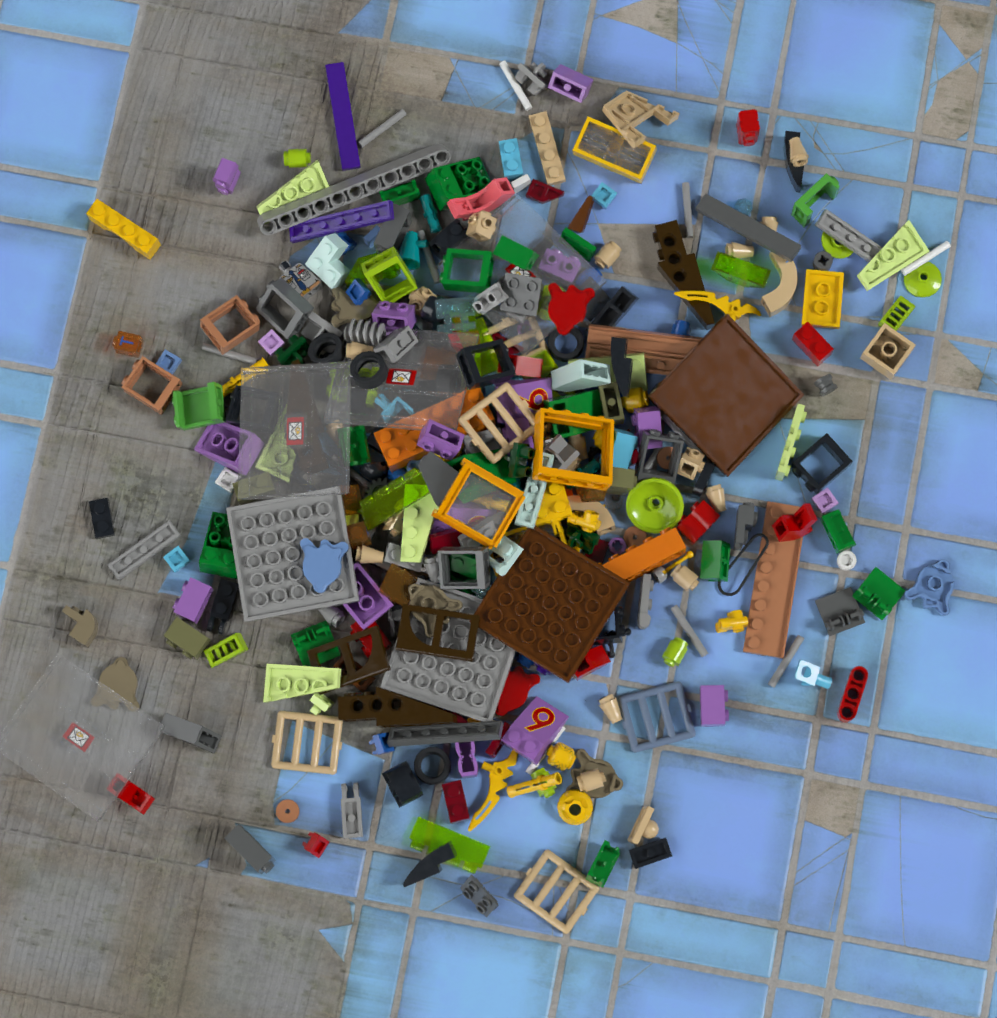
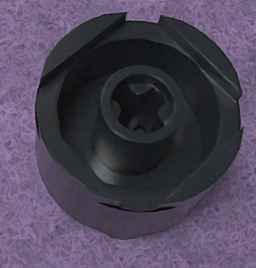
[382,761,423,808]

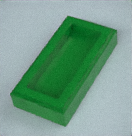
[559,227,597,262]

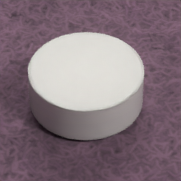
[837,551,857,571]

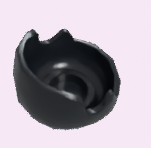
[421,294,448,323]
[360,461,389,481]

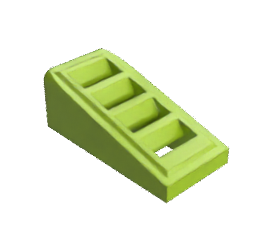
[878,295,916,331]
[204,633,248,668]

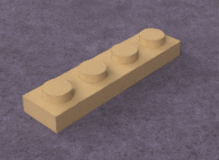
[529,111,566,186]

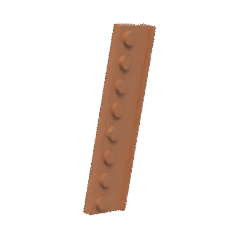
[585,324,702,375]
[743,501,803,659]

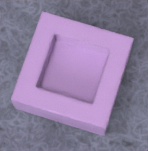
[258,329,285,356]
[811,487,838,515]

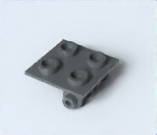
[500,272,544,317]
[815,587,865,637]
[460,874,499,917]

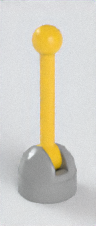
[651,551,694,584]

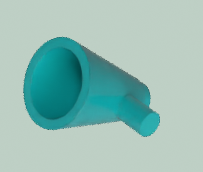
[396,231,429,270]

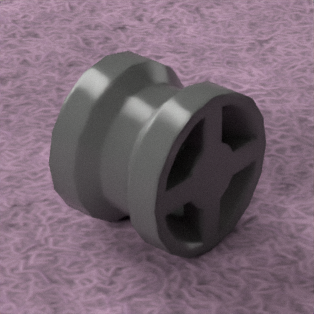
[813,251,833,271]
[814,374,838,397]

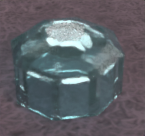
[734,198,753,216]

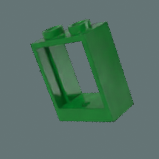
[440,248,495,293]

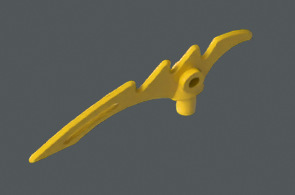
[674,291,761,321]
[468,750,518,831]

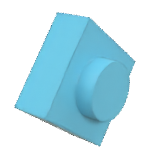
[591,182,617,209]
[163,546,191,573]

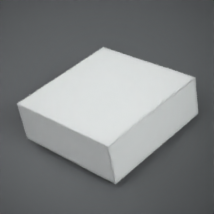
[511,174,531,194]
[215,467,242,493]

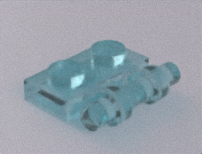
[435,296,476,334]

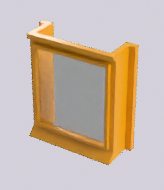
[431,458,525,550]

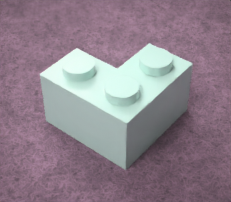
[305,233,352,289]

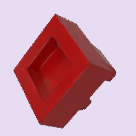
[302,832,329,858]

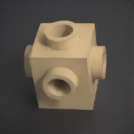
[466,210,497,242]
[408,286,437,317]
[677,447,705,480]

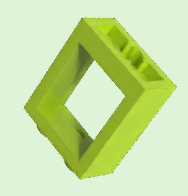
[361,246,418,303]

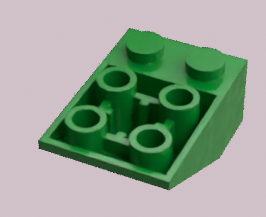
[425,157,491,211]
[543,389,603,439]
[446,448,517,504]
[199,512,238,579]
[439,554,479,596]

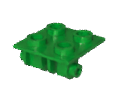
[852,567,905,620]
[291,620,341,666]

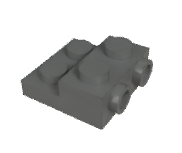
[733,502,758,550]

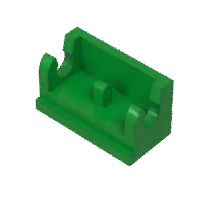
[379,179,420,206]
[492,235,539,271]
[337,425,371,467]
[820,509,856,554]
[700,540,730,582]
[585,840,620,888]

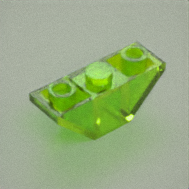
[711,251,771,288]
[345,253,401,289]

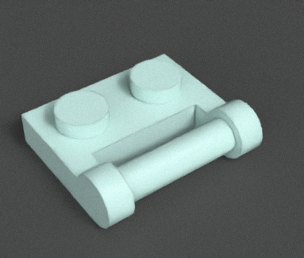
[488,530,524,576]

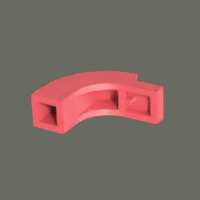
[447,177,515,221]

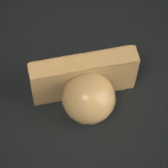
[627,806,659,845]

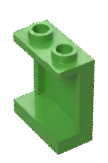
[791,173,840,227]
[172,382,226,430]

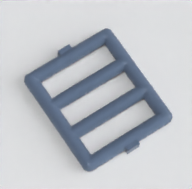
[618,681,696,753]

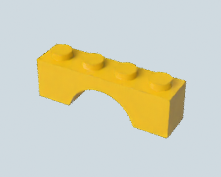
[86,199,161,260]

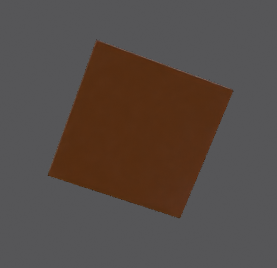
[648,314,804,477]

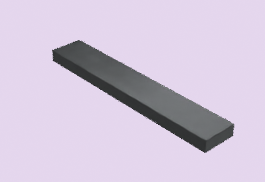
[696,194,801,262]
[387,721,504,747]

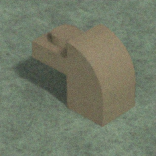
[62,605,98,647]

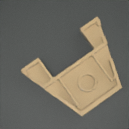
[602,90,679,148]

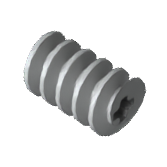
[344,318,386,346]

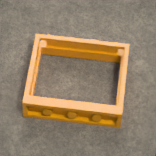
[532,407,614,491]

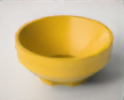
[557,789,593,825]

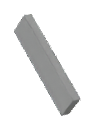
[815,209,882,263]
[107,520,181,581]

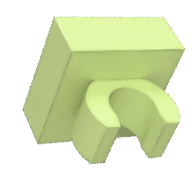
[309,693,334,715]

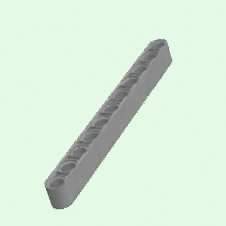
[257,143,451,235]

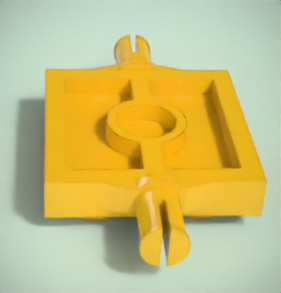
[535,482,573,535]

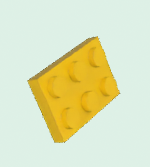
[801,269,844,329]

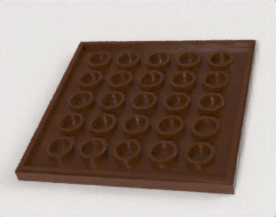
[469,525,631,684]

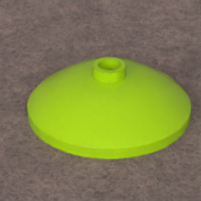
[626,477,684,534]

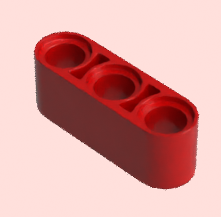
[837,666,868,723]

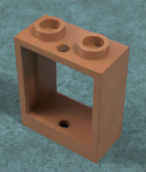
[200,295,260,355]
[121,356,183,415]

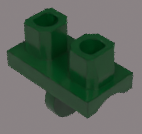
[275,335,309,370]
[504,442,535,479]
[565,523,600,555]

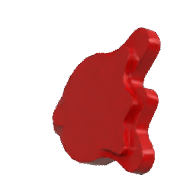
[548,283,595,335]
[495,666,540,716]

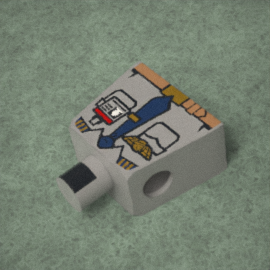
[279,260,323,300]

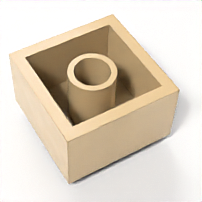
[860,323,916,380]

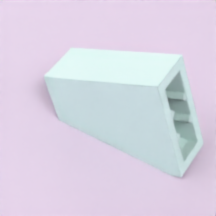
[551,359,611,392]

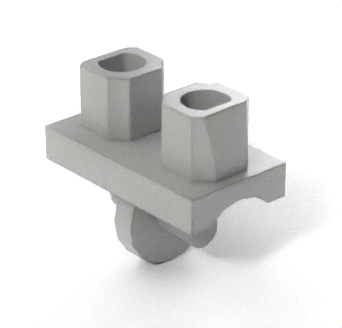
[514,62,548,96]
[472,281,509,315]

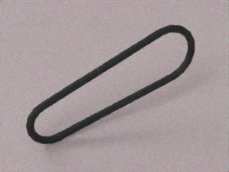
[718,533,769,596]

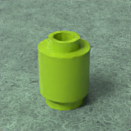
[284,149,311,168]
[662,637,688,667]
[531,768,557,798]

